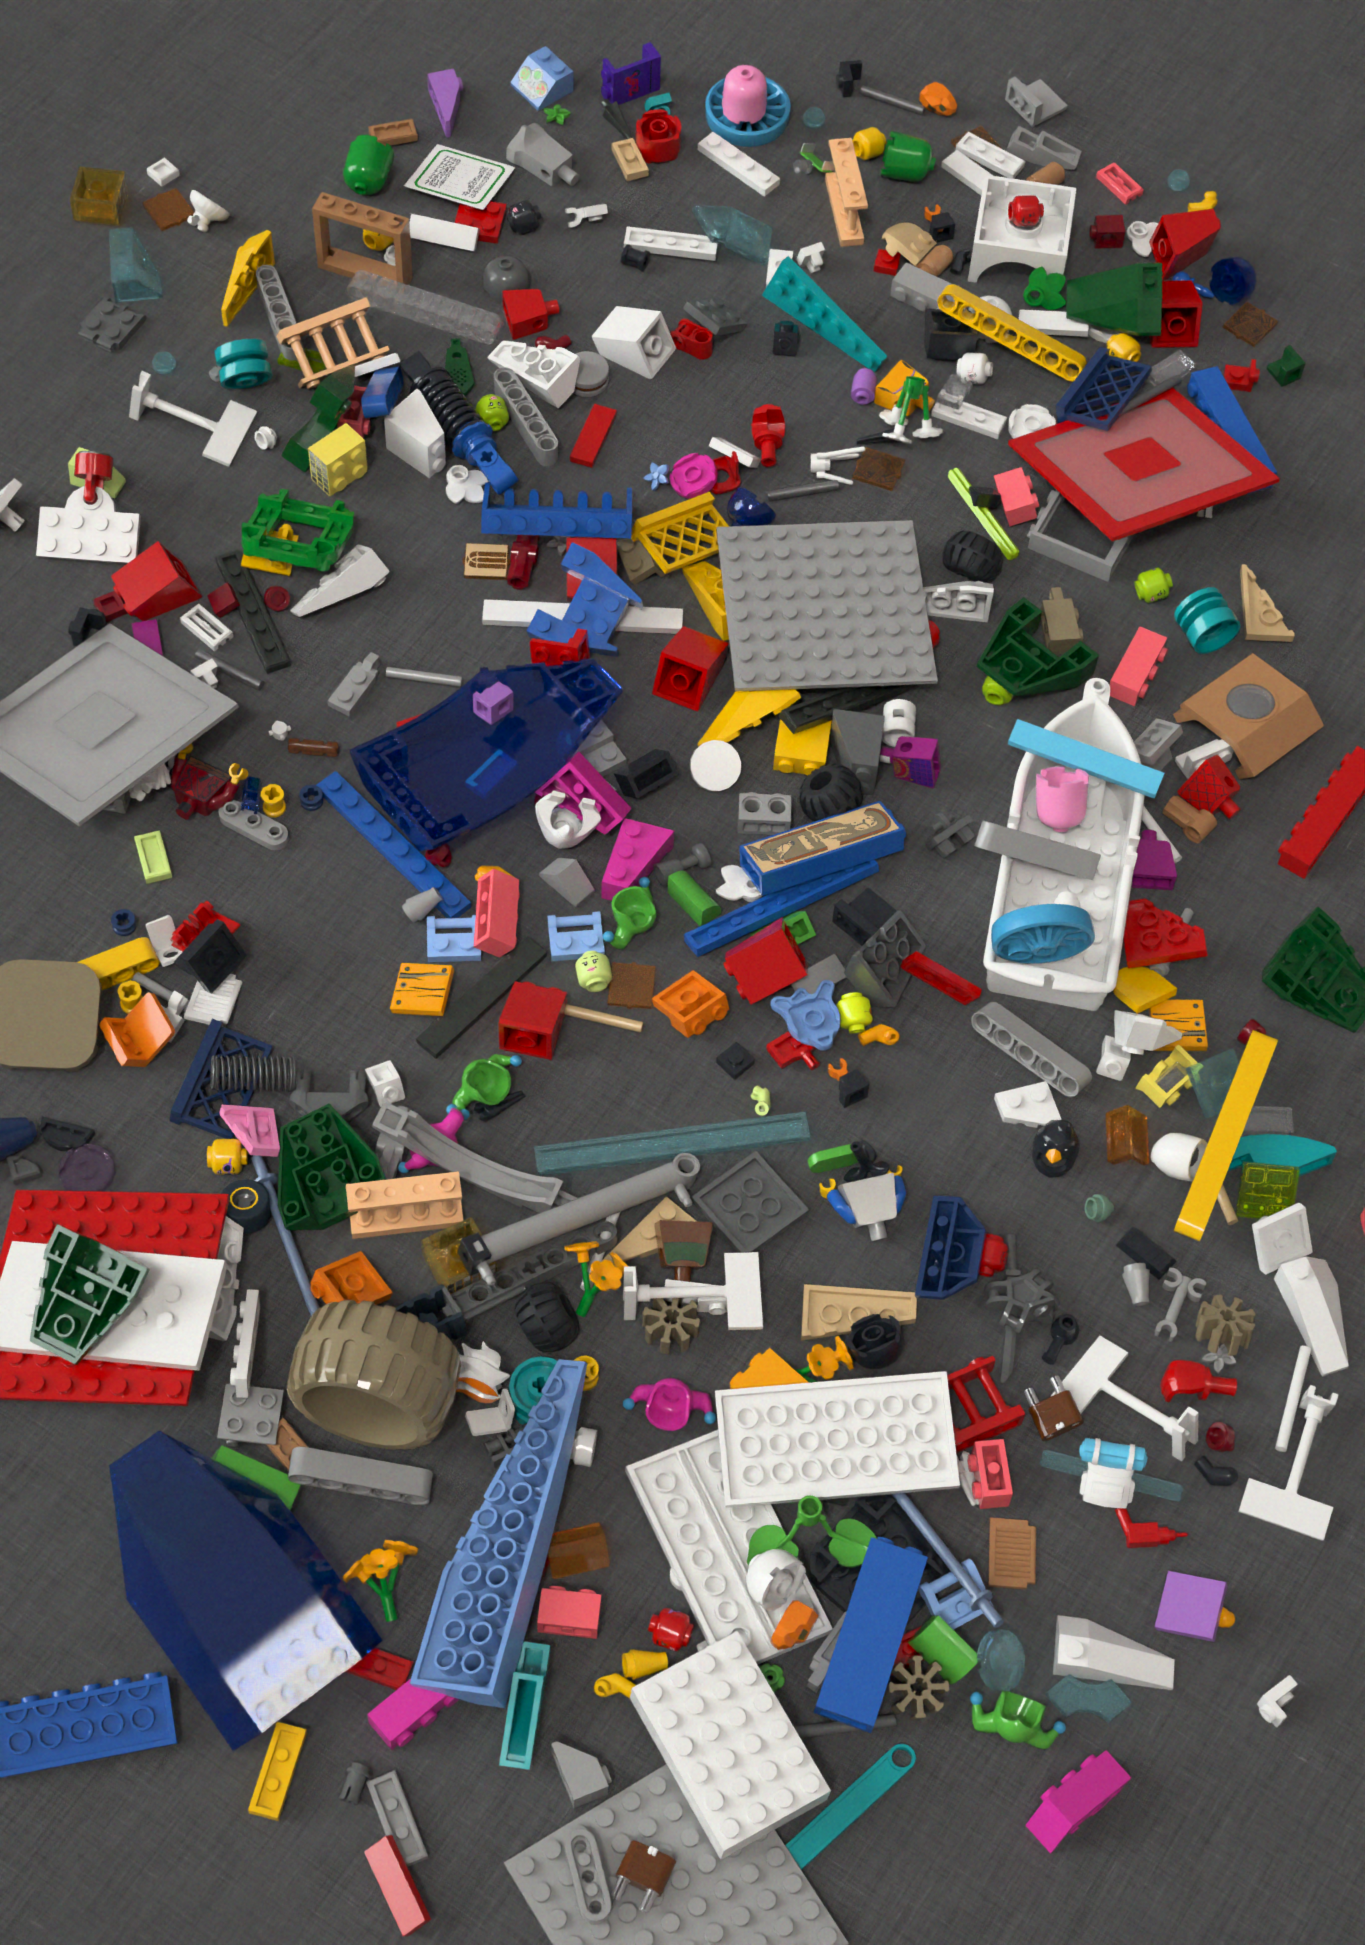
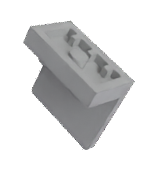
[1005,77,1067,127]
[1134,718,1183,771]

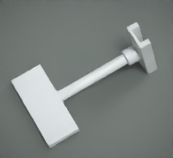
[129,371,257,467]
[623,1252,763,1330]
[1051,1336,1198,1461]
[1238,1385,1338,1541]

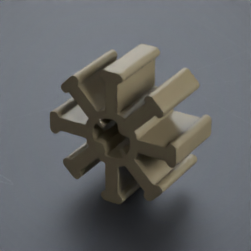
[1195,1295,1255,1356]
[642,1298,700,1354]
[884,1656,949,1721]

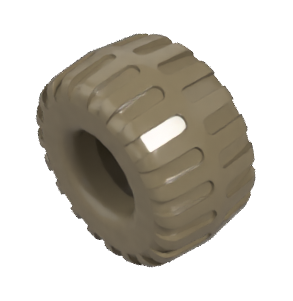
[287,1300,461,1450]

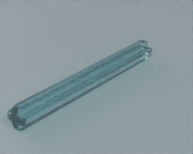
[1040,1450,1183,1502]

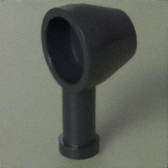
[1042,1314,1079,1365]

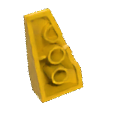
[221,230,275,327]
[682,561,729,641]
[697,689,801,747]

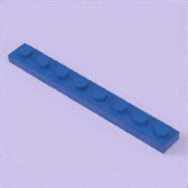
[316,771,471,918]
[684,859,879,957]

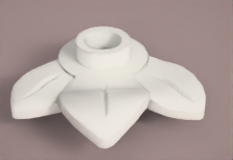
[1127,221,1158,257]
[446,465,488,503]
[716,865,762,902]

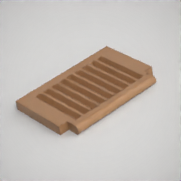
[988,1517,1036,1590]

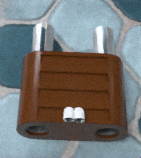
[1024,1375,1084,1441]
[610,1840,676,1914]

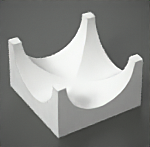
[968,175,1076,293]

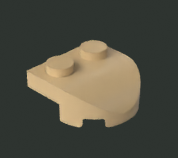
[882,223,937,266]

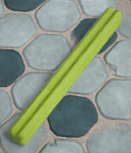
[948,468,1019,560]

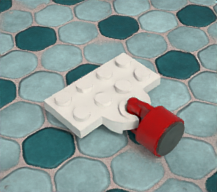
[36,451,141,564]

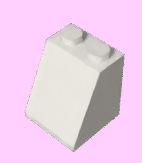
[592,306,676,379]
[384,389,446,478]

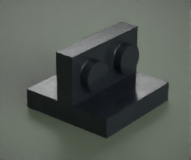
[174,919,247,994]

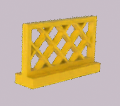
[631,492,729,574]

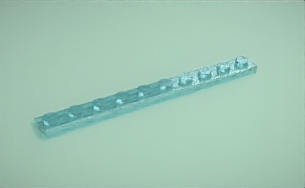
[534,1111,810,1176]

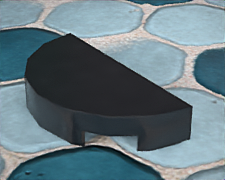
[40,1116,95,1152]

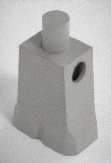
[506,123,580,186]

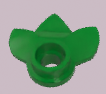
[1023,266,1066,310]

